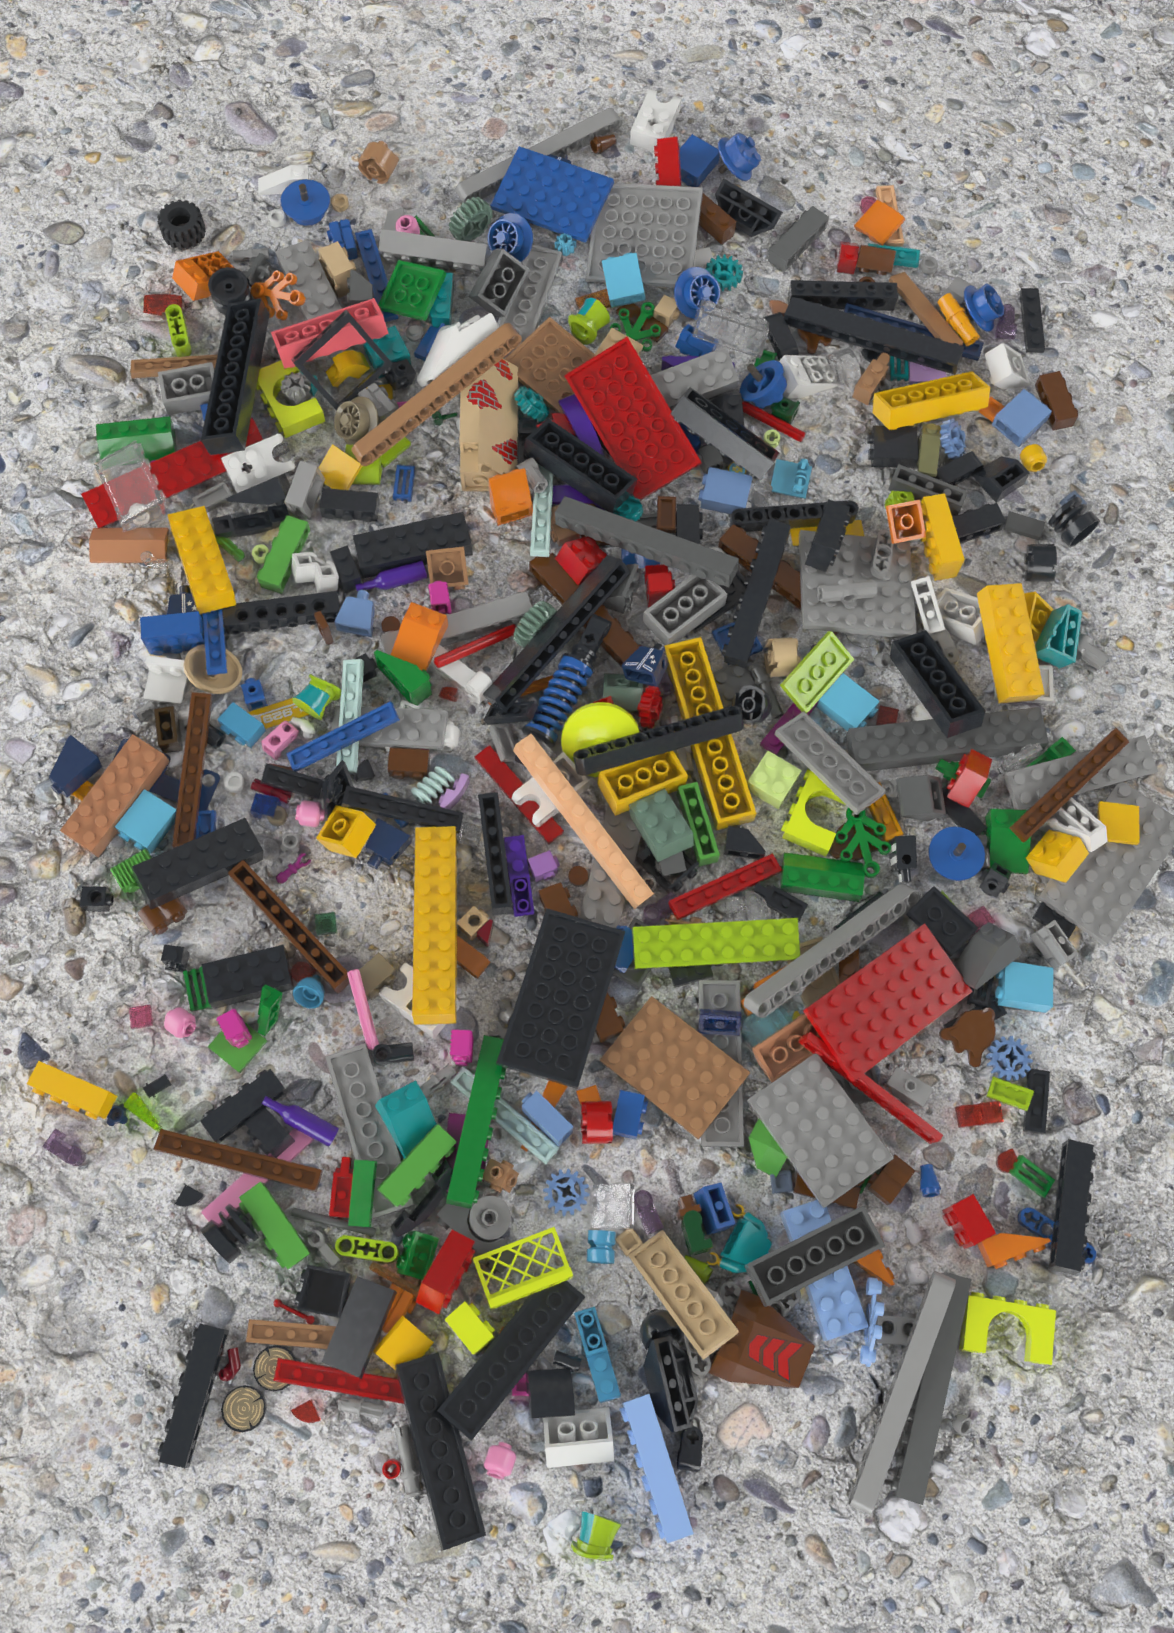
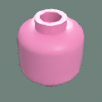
[395,215,420,234]
[295,800,325,827]
[164,1007,196,1038]
[484,1442,516,1480]

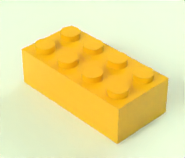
[920,493,965,581]
[597,751,688,816]

